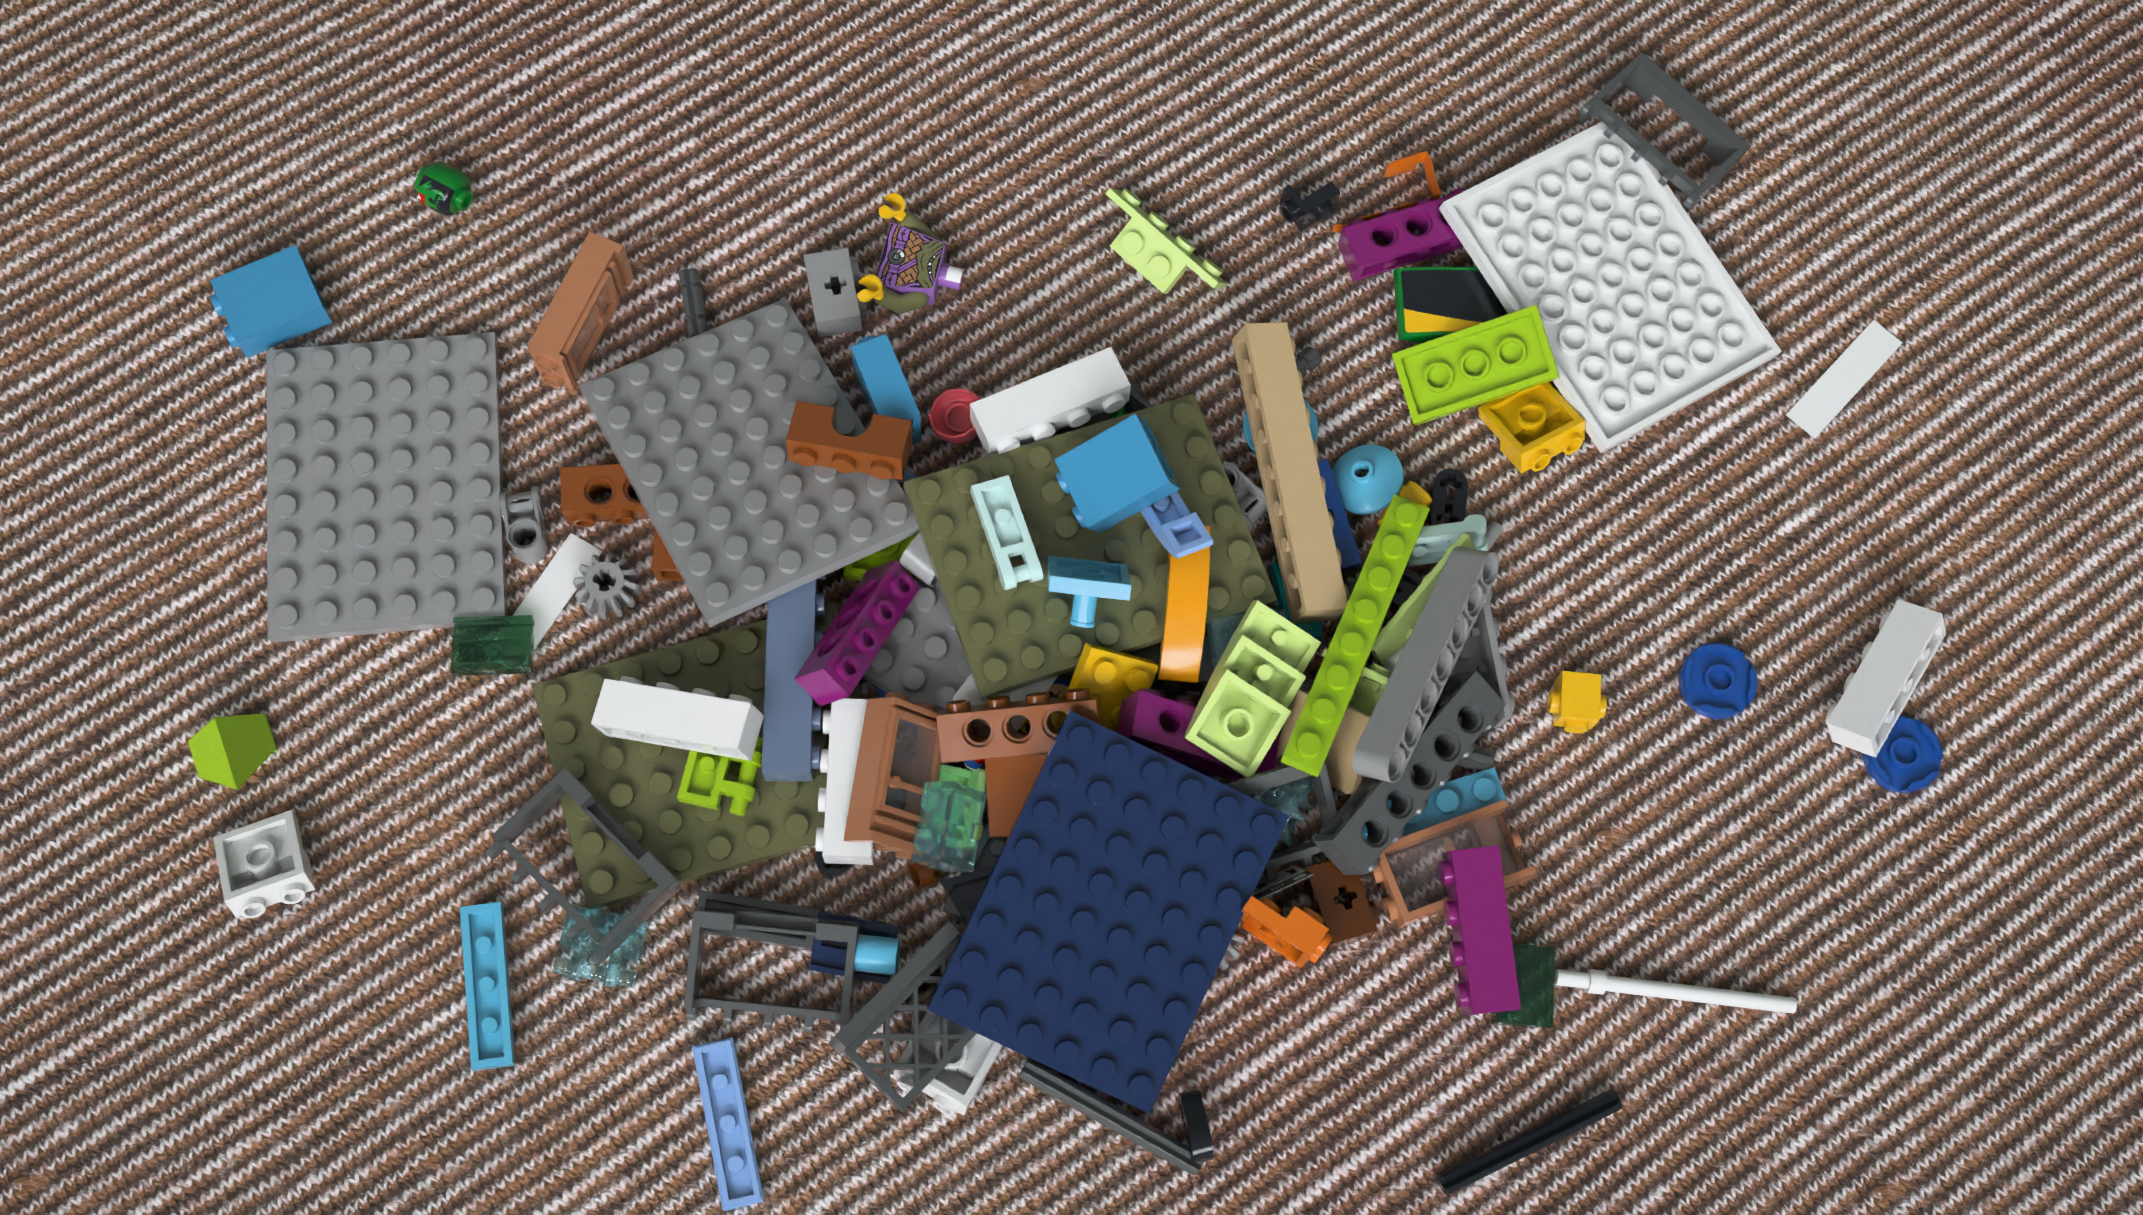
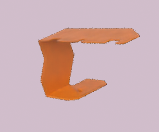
[1332,151,1441,232]

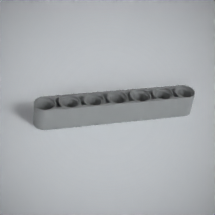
[1352,546,1499,783]

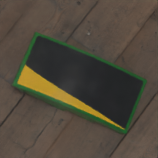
[1393,267,1508,343]

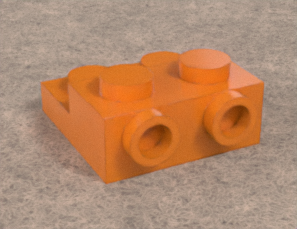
[1240,896,1333,968]

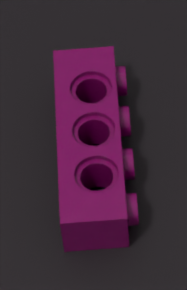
[1338,188,1466,282]
[794,560,921,706]
[1117,689,1280,781]

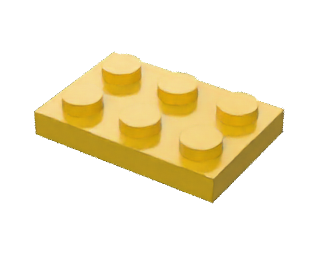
[1054,642,1159,733]

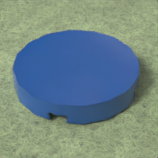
[1678,643,1758,719]
[1862,716,1943,794]

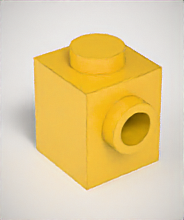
[1547,671,1607,733]

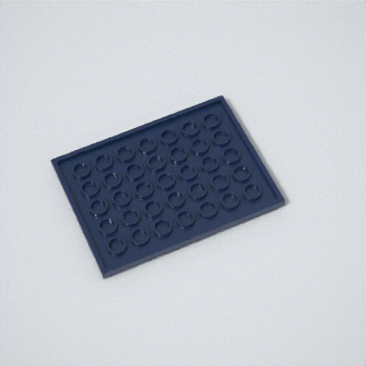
[927,710,1289,1114]

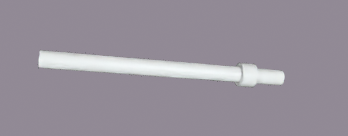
[1554,969,1797,1014]

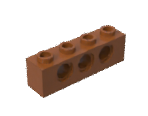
[560,464,650,527]
[936,688,1104,763]

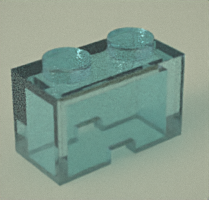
[911,781,986,872]

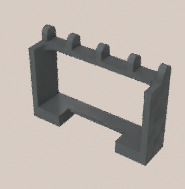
[1578,52,1751,213]
[1224,755,1337,882]
[486,767,681,966]
[684,906,861,1033]

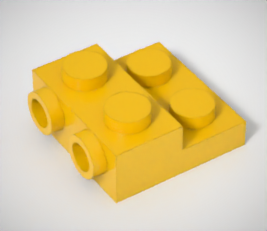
[1478,382,1585,474]

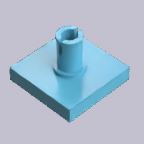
[1046,555,1132,628]

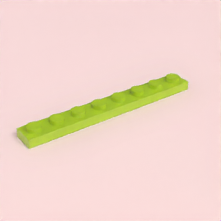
[1281,494,1430,777]

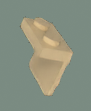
[1277,689,1370,795]

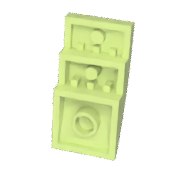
[1183,600,1321,778]

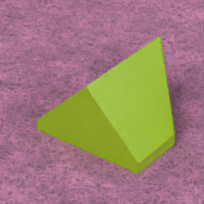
[188,713,278,790]

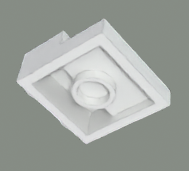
[213,810,315,918]
[893,1012,1003,1116]

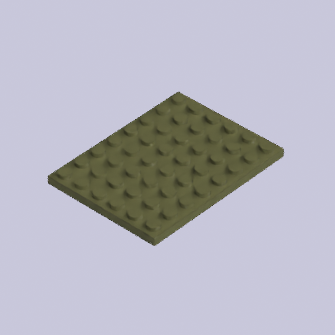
[903,394,1278,701]
[532,600,864,911]

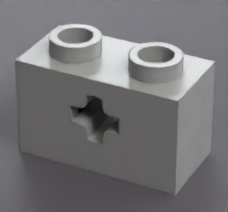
[803,248,868,338]

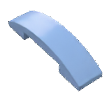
[1140,491,1213,559]

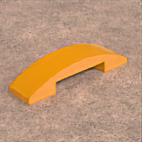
[1158,526,1210,683]

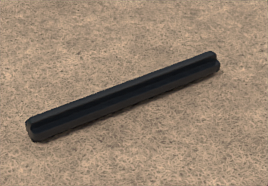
[1437,1089,1623,1195]

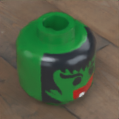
[414,161,474,217]

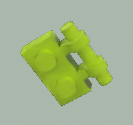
[677,736,763,816]

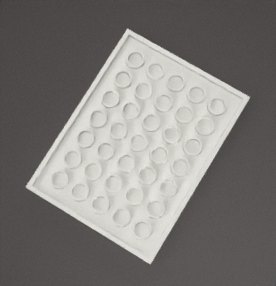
[1439,113,1782,453]

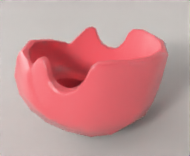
[928,388,980,445]

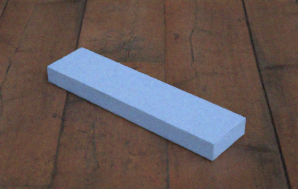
[692,1037,765,1211]

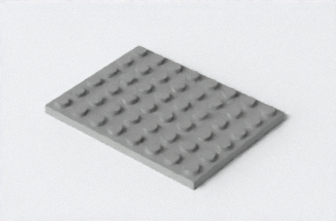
[579,298,919,628]
[266,332,508,643]

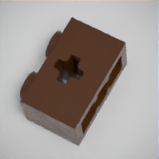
[1302,860,1380,951]

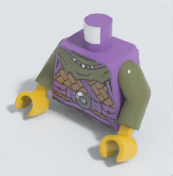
[857,193,965,314]

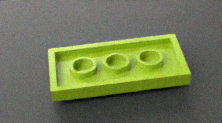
[1392,305,1560,426]

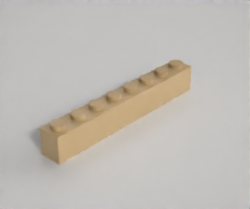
[1232,322,1350,624]

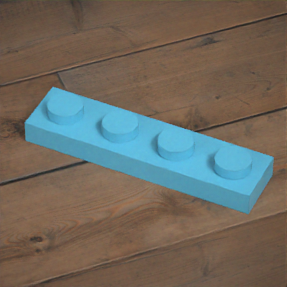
[1363,767,1508,839]
[460,901,516,1071]

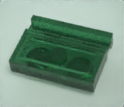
[451,615,535,676]
[1492,943,1555,1029]

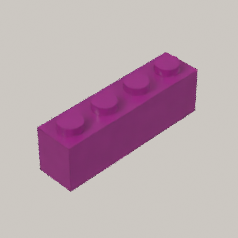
[1438,845,1521,1015]

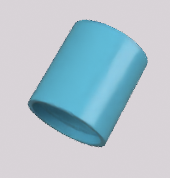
[854,934,900,975]

